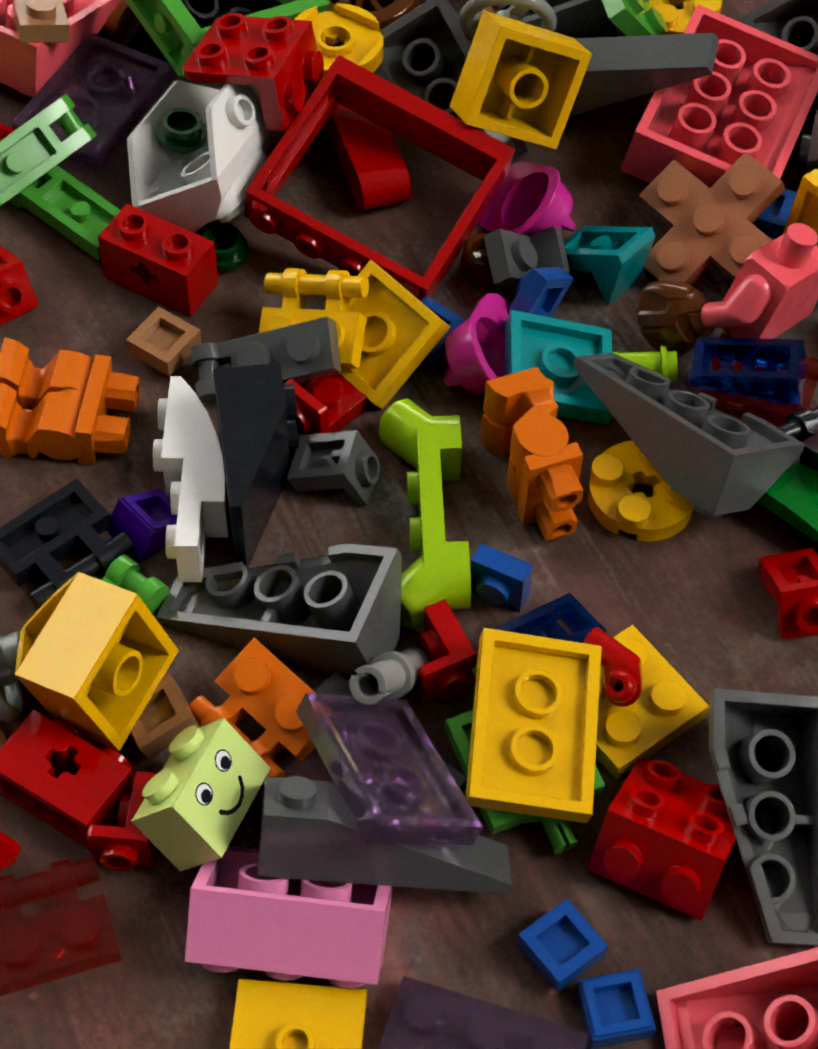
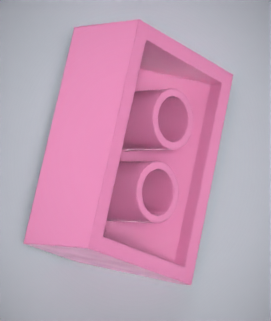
[185,846,393,988]

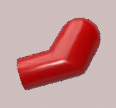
[582,627,643,707]

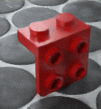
[183,13,324,131]
[586,758,737,921]

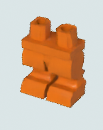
[0,337,140,466]
[480,367,584,541]

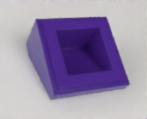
[107,489,177,562]

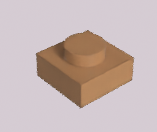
[13,0,69,43]
[126,306,202,377]
[131,673,200,759]

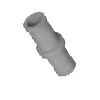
[349,648,430,705]

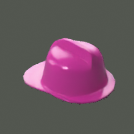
[480,161,576,236]
[443,293,511,394]

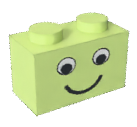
[131,718,271,872]

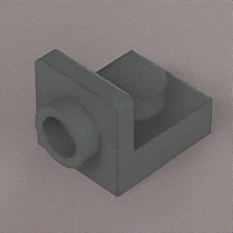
[483,227,570,289]
[287,430,381,505]

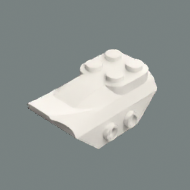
[127,80,314,233]

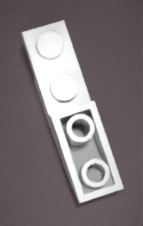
[153,376,229,582]

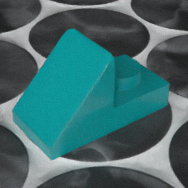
[564,226,655,305]

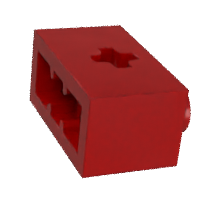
[98,204,218,317]
[0,710,134,850]

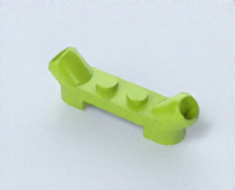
[379,398,471,630]

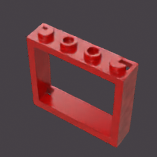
[244,54,515,301]

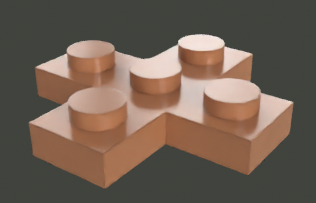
[639,152,785,286]

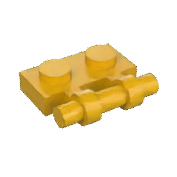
[258,268,369,369]

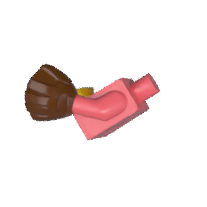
[637,223,818,357]

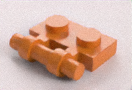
[189,637,342,785]

